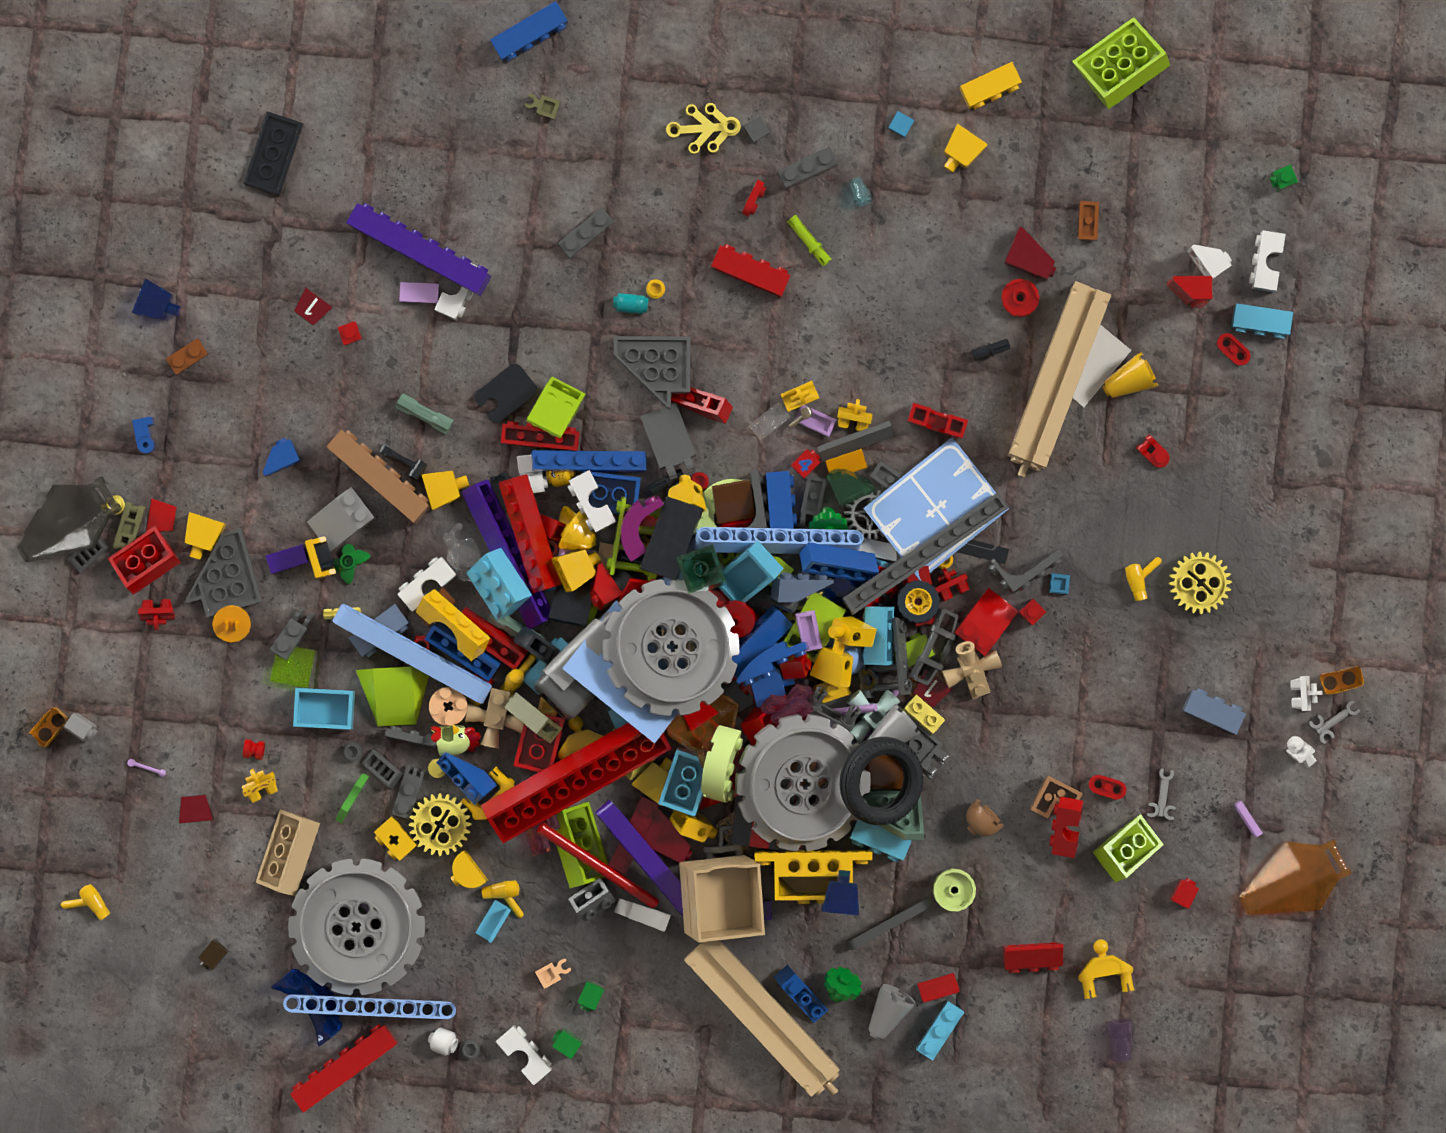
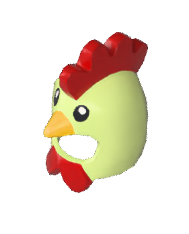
[431,725,481,756]

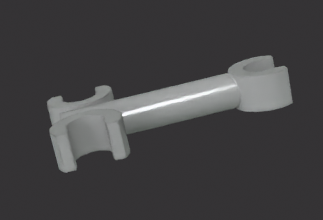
[1308,701,1360,744]
[1147,769,1176,820]

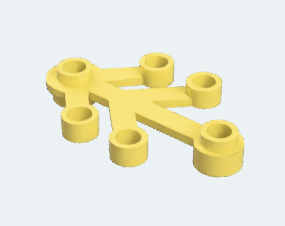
[666,103,741,154]

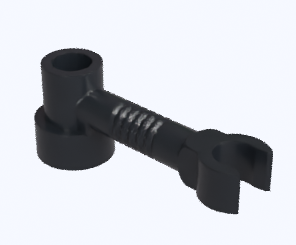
[380,445,428,482]

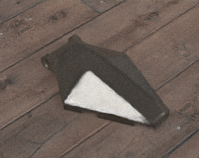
[17,476,122,562]

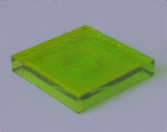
[270,647,316,688]

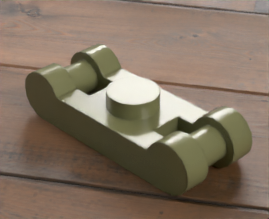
[113,501,146,551]

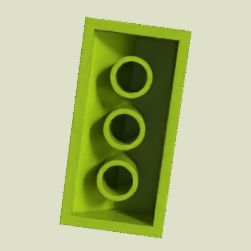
[548,802,609,888]

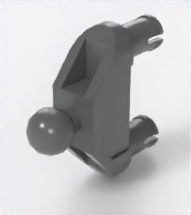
[804,686,861,732]

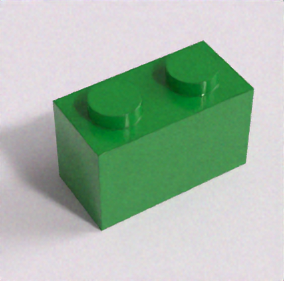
[551,1028,583,1059]

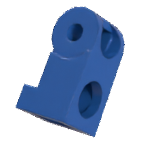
[132,417,156,454]

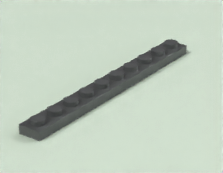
[842,492,1009,615]

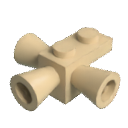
[942,641,1002,699]
[465,688,524,749]

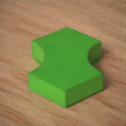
[336,773,369,824]

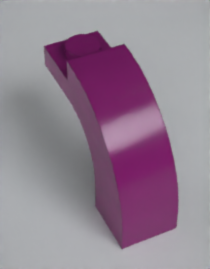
[620,496,664,561]

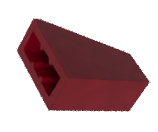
[1004,226,1056,281]
[643,809,693,862]

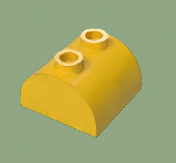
[450,850,488,888]

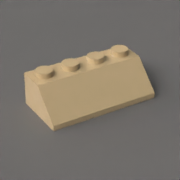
[256,809,320,897]

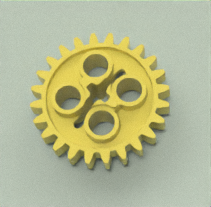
[1169,552,1232,614]
[409,793,472,856]

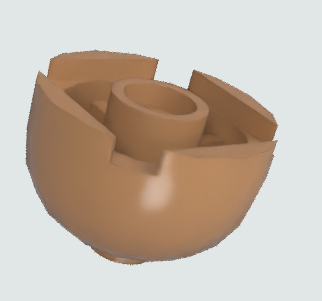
[966,799,1004,837]

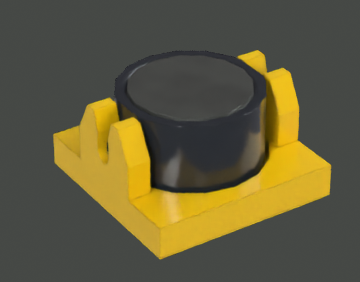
[305,536,336,580]

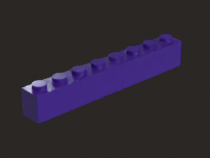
[346,203,492,297]
[461,479,551,629]

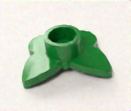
[333,544,371,584]

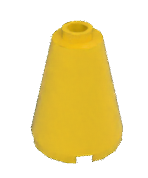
[1102,352,1158,398]

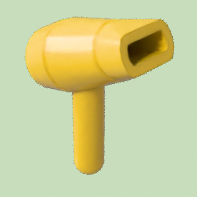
[1125,557,1162,601]
[500,655,536,697]
[482,880,524,918]
[61,884,110,921]

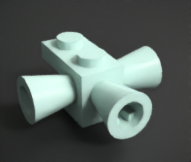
[846,690,900,744]

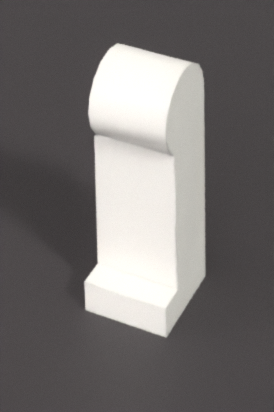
[614,898,671,932]

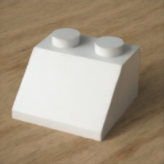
[1187,245,1232,280]

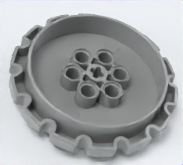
[602,579,739,717]
[735,714,871,851]
[288,858,425,995]

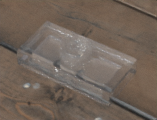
[749,402,790,441]

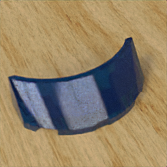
[271,969,342,1047]

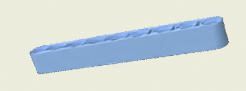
[693,527,864,554]
[332,604,492,703]
[283,995,456,1019]

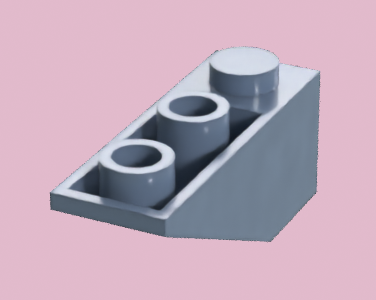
[771,572,834,602]

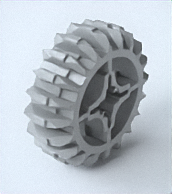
[844,489,885,540]

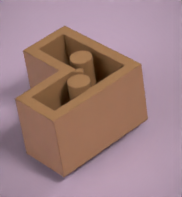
[1029,775,1083,819]

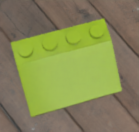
[1072,17,1170,109]

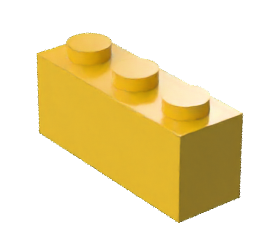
[959,62,1022,110]

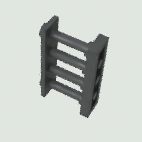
[855,617,912,698]

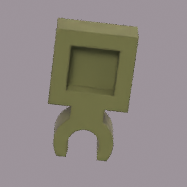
[525,94,561,120]

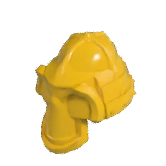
[558,506,597,551]

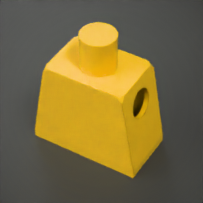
[943,124,988,173]
[422,471,469,511]
[668,475,706,512]
[185,512,226,560]
[551,550,601,592]
[828,616,877,647]
[810,640,853,688]
[811,682,852,704]
[631,757,672,805]
[669,810,717,842]

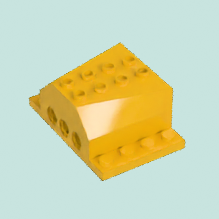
[754,850,872,904]

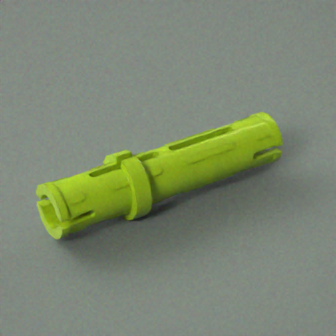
[787,215,832,267]

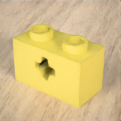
[903,695,945,735]

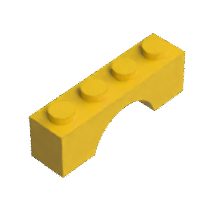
[416,589,490,661]

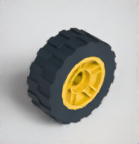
[897,580,940,623]

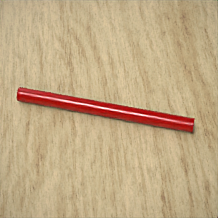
[537,823,659,909]

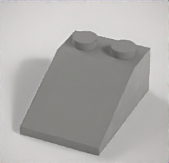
[307,487,376,552]

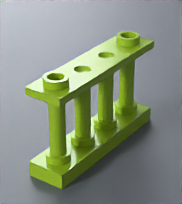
[606,497,664,581]

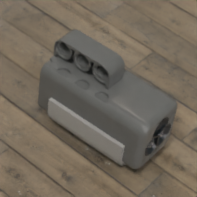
[534,611,611,720]

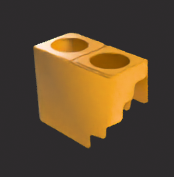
[1319,666,1364,695]
[28,707,69,748]

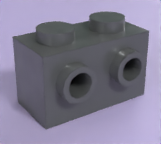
[568,878,616,922]

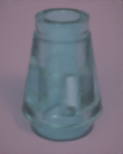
[851,177,872,207]

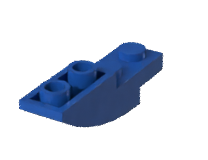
[737,641,809,686]

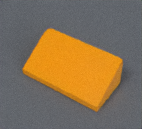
[825,449,867,480]

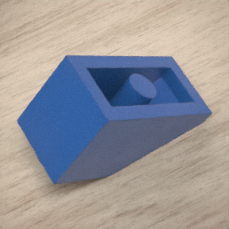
[263,438,301,477]

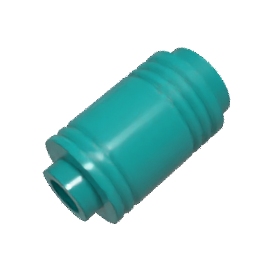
[613,293,648,315]

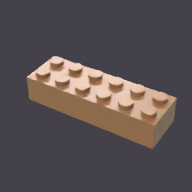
[326,429,431,524]

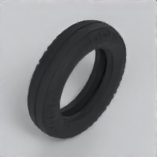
[839,737,924,825]

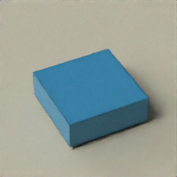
[888,111,914,138]
[1049,573,1070,595]

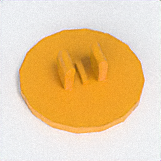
[212,605,251,642]

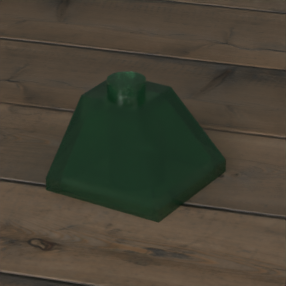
[826,468,876,506]
[676,544,728,594]

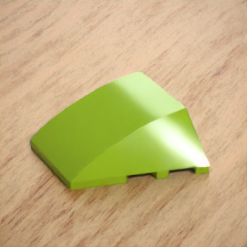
[356,666,429,726]

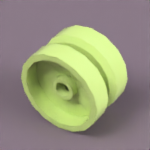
[932,868,976,912]

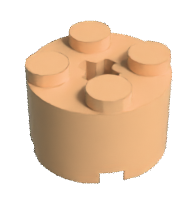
[429,687,468,726]

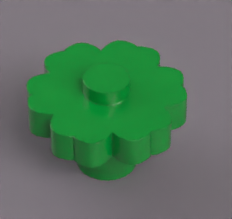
[808,507,848,530]
[824,967,862,1003]

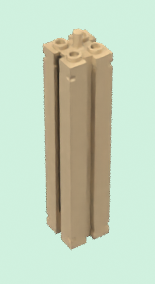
[1008,281,1111,477]
[684,940,839,1097]

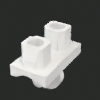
[1291,676,1323,711]
[1286,736,1317,768]

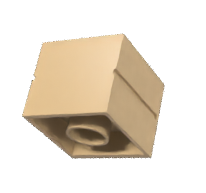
[679,855,765,943]

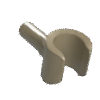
[789,407,813,428]

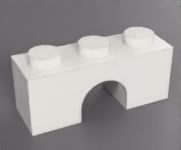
[1249,230,1285,293]
[434,263,477,321]
[567,470,616,533]
[397,557,457,612]
[496,1025,552,1085]

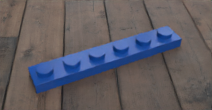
[531,450,647,472]

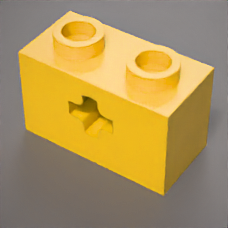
[374,816,418,861]

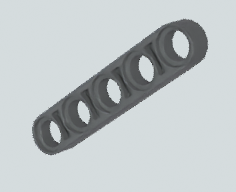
[847,897,933,950]

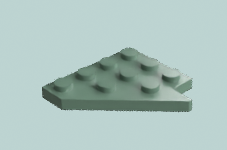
[863,789,924,841]

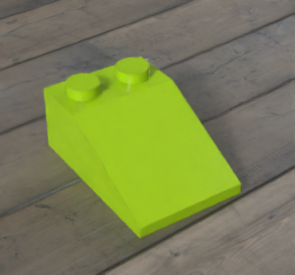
[1093,814,1164,883]

